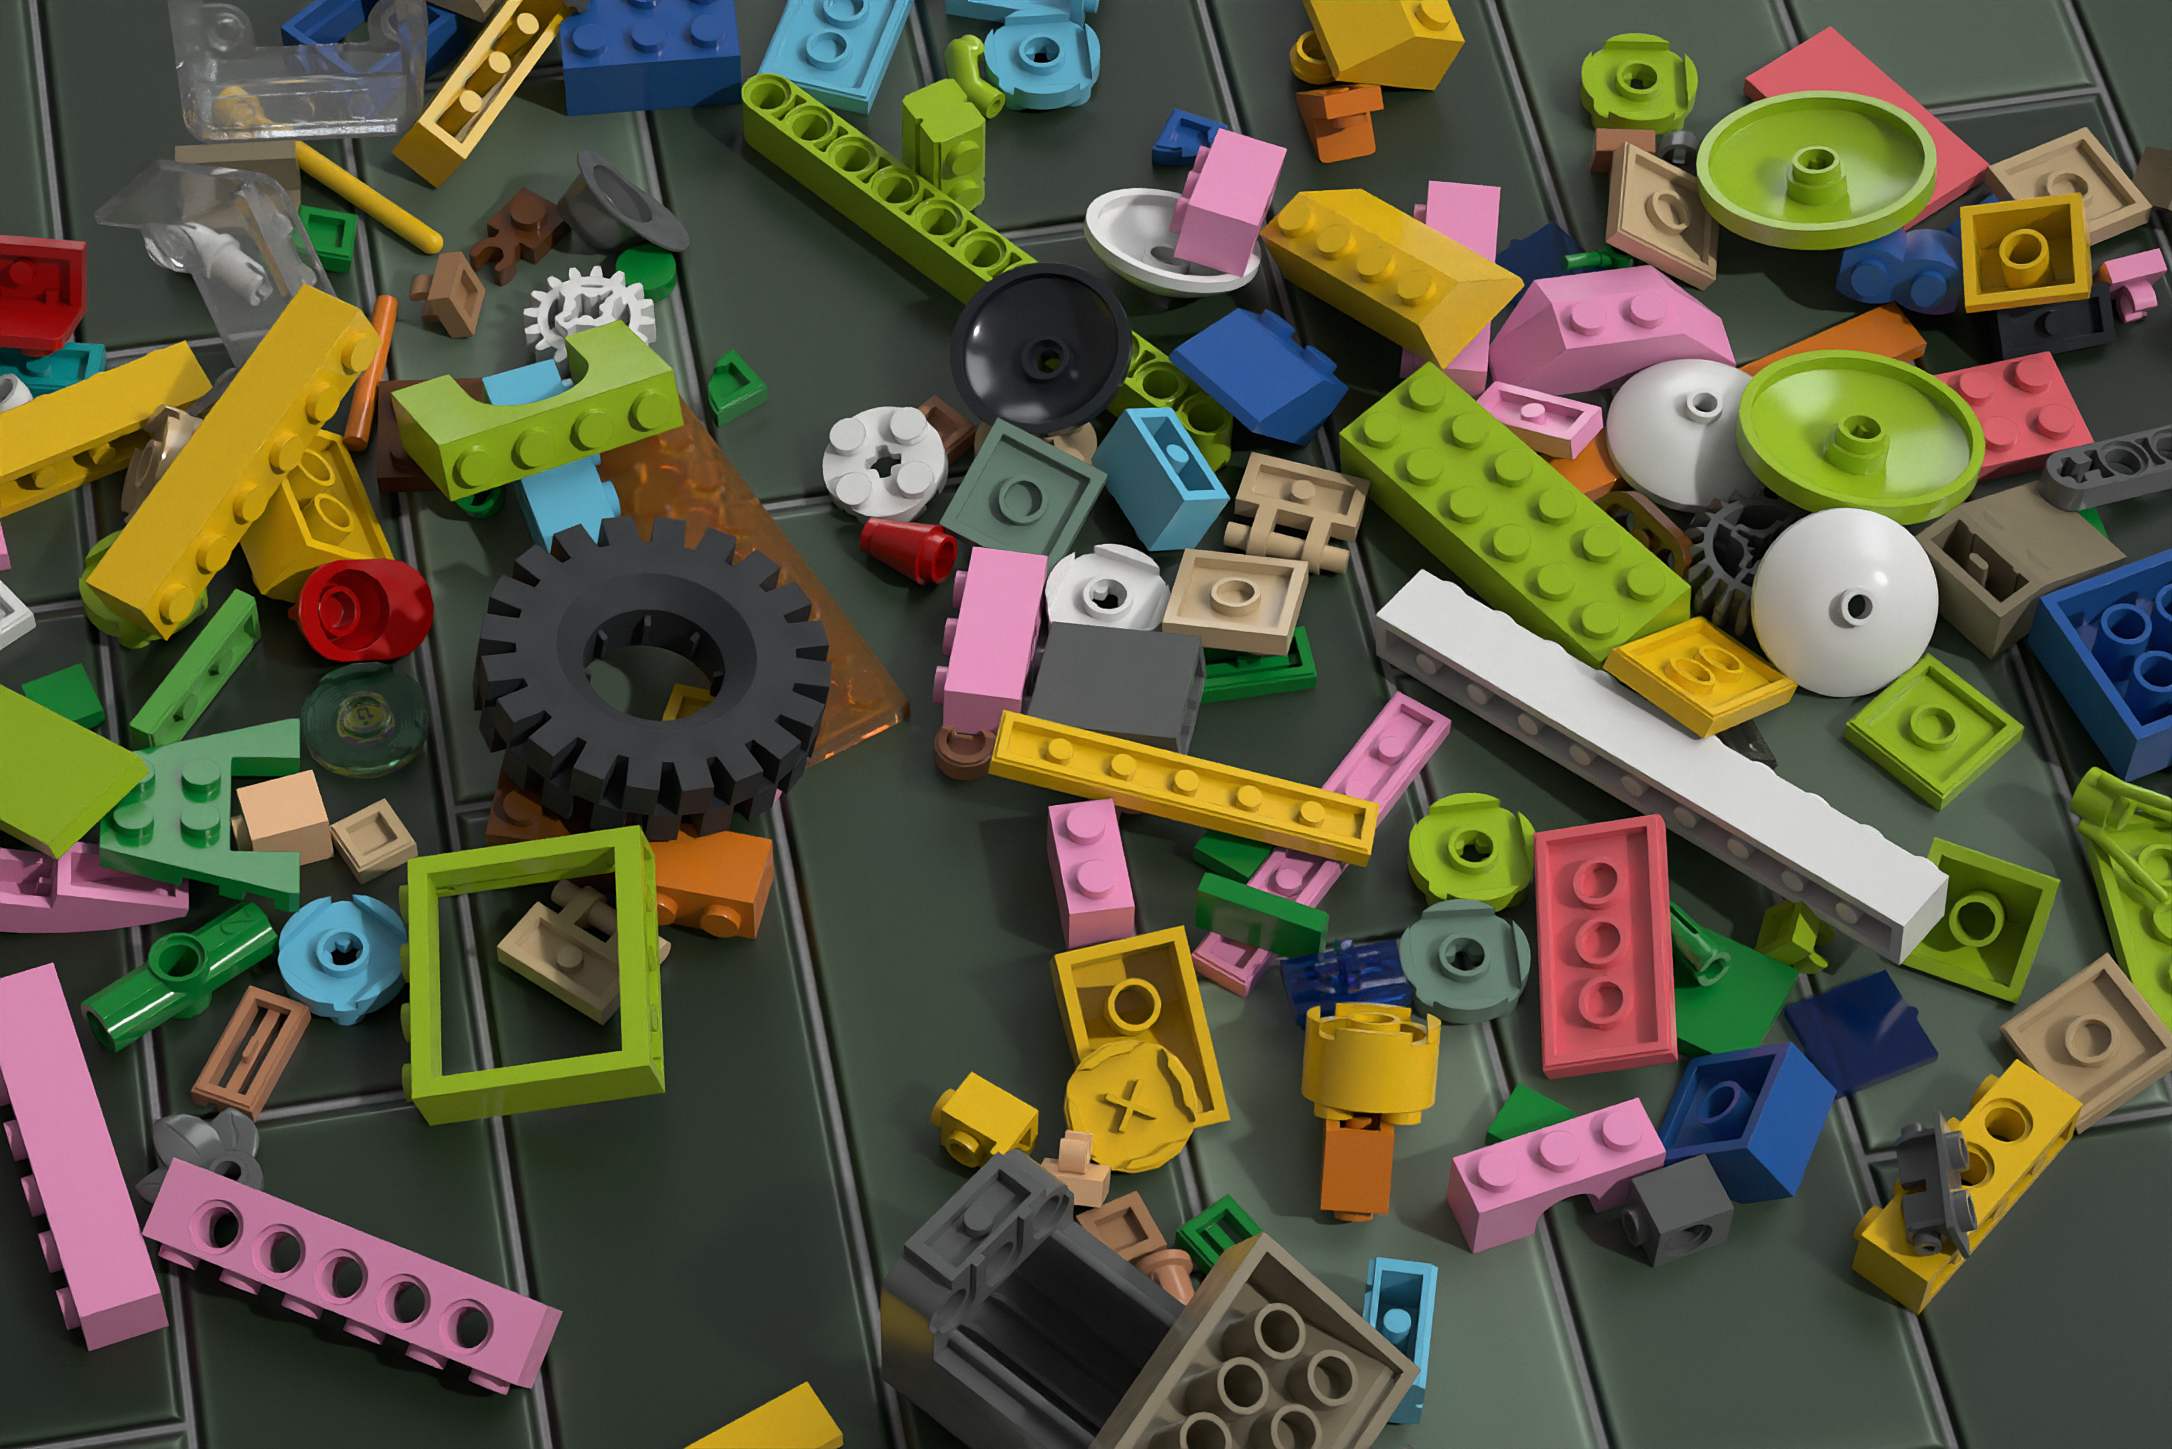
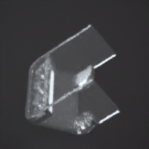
[167,0,428,144]
[94,159,366,420]

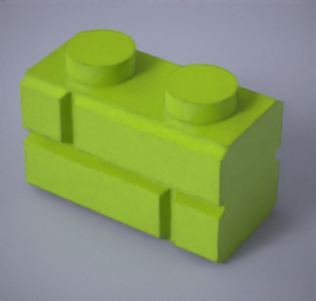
[902,78,985,212]

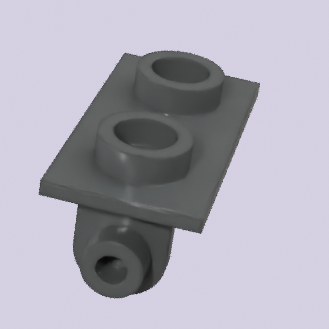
[1895,1108,1977,1259]

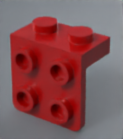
[0,235,87,357]

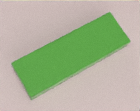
[129,589,262,751]

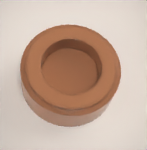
[934,724,997,780]

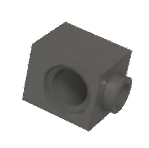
[1621,1154,1735,1268]

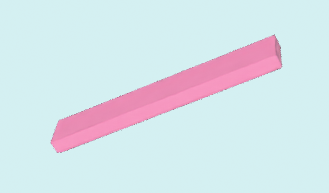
[1191,691,1451,999]

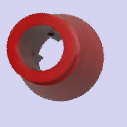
[860,517,957,585]

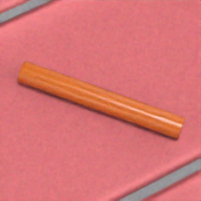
[343,295,399,452]

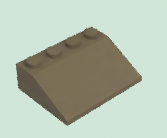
[1088,1231,1421,1449]

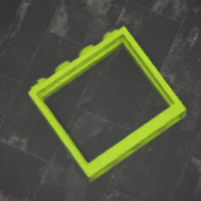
[399,825,665,1126]

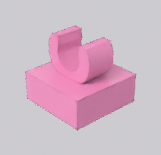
[2092,248,2167,324]

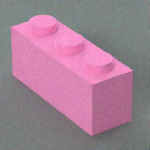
[1169,128,1287,278]
[933,546,1048,735]

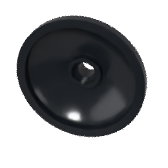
[950,262,1133,438]

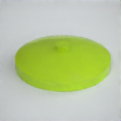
[1696,91,1937,250]
[1735,350,1985,525]

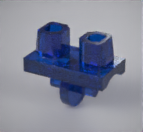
[1279,937,1412,1031]

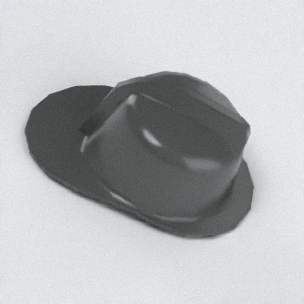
[556,149,690,252]

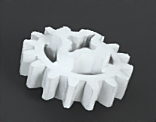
[523,266,656,380]

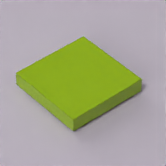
[1843,653,2025,812]

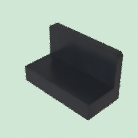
[1975,279,2116,362]

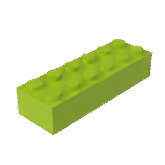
[1339,361,1691,684]

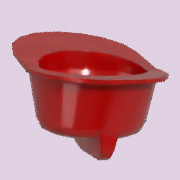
[287,558,434,662]

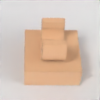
[1041,1130,1111,1208]

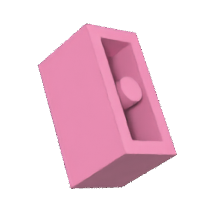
[1047,798,1135,952]

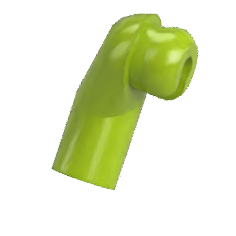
[944,35,1006,119]

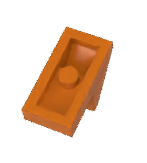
[1295,82,1384,163]

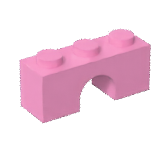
[1446,1097,1666,1254]

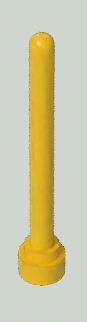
[211,85,443,255]

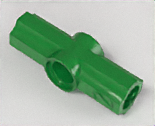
[81,901,279,1053]

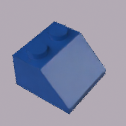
[1168,308,1349,447]
[1658,1041,1837,1204]

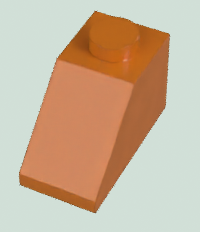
[1320,1111,1395,1222]

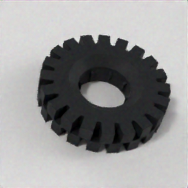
[472,515,832,840]

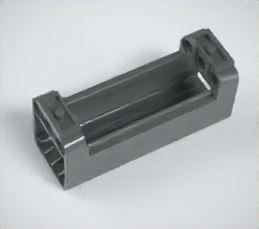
[880,1149,1414,1449]

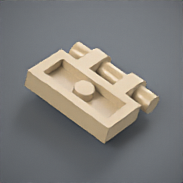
[1223,452,1371,575]
[497,879,671,1025]

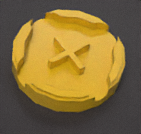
[1063,1039,1198,1175]

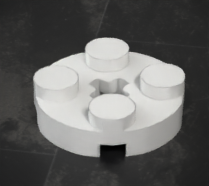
[822,407,948,525]
[1045,544,1171,632]

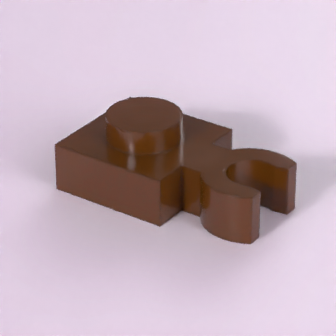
[469,187,572,287]

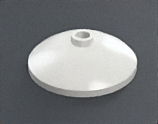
[1083,188,1261,298]
[1605,359,1770,513]
[1751,508,1938,697]

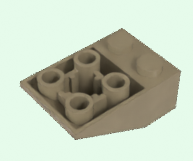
[1914,480,2127,660]

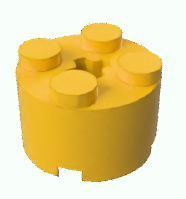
[1301,1002,1441,1125]

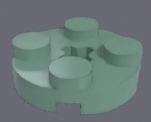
[1397,899,1531,1024]

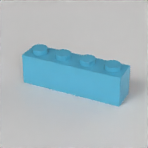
[482,358,621,554]

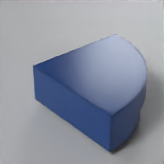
[1152,108,1229,166]

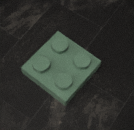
[939,418,1108,580]

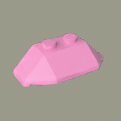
[1488,265,1736,396]

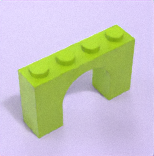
[390,319,684,502]

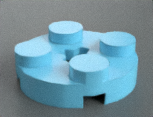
[984,7,1100,110]
[278,895,408,1026]

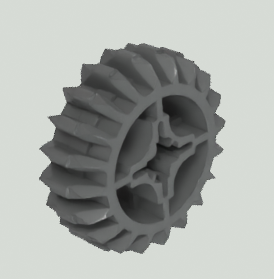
[1683,487,1811,641]

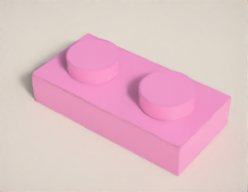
[1477,381,1603,460]

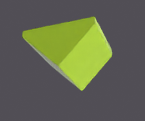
[1901,837,2060,1004]

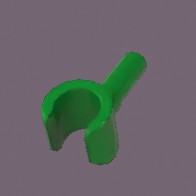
[1560,243,1639,271]

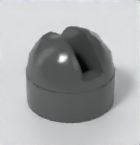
[1656,129,1701,177]

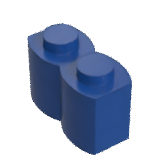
[1836,228,1963,315]

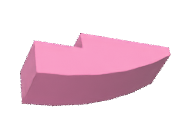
[0,842,189,933]

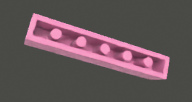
[0,963,169,1351]

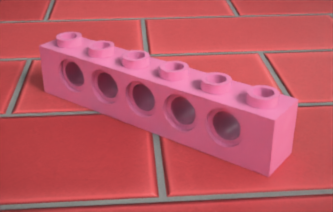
[141,1157,563,1395]

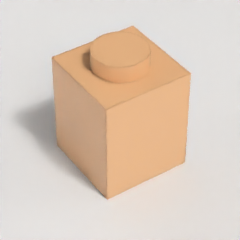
[230,769,334,866]

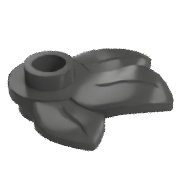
[135,1107,264,1216]

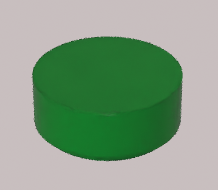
[616,244,677,303]

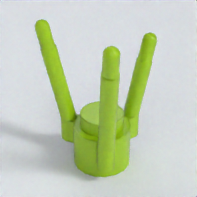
[2069,767,2172,903]

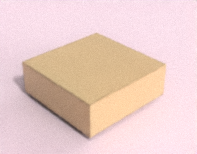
[329,798,418,885]

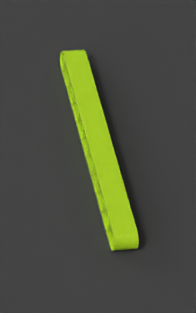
[741,72,1234,472]

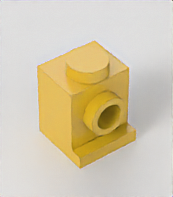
[930,1071,1039,1168]

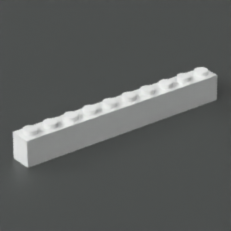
[1376,569,1949,965]

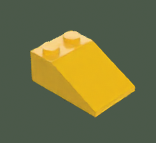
[1048,925,1231,1129]

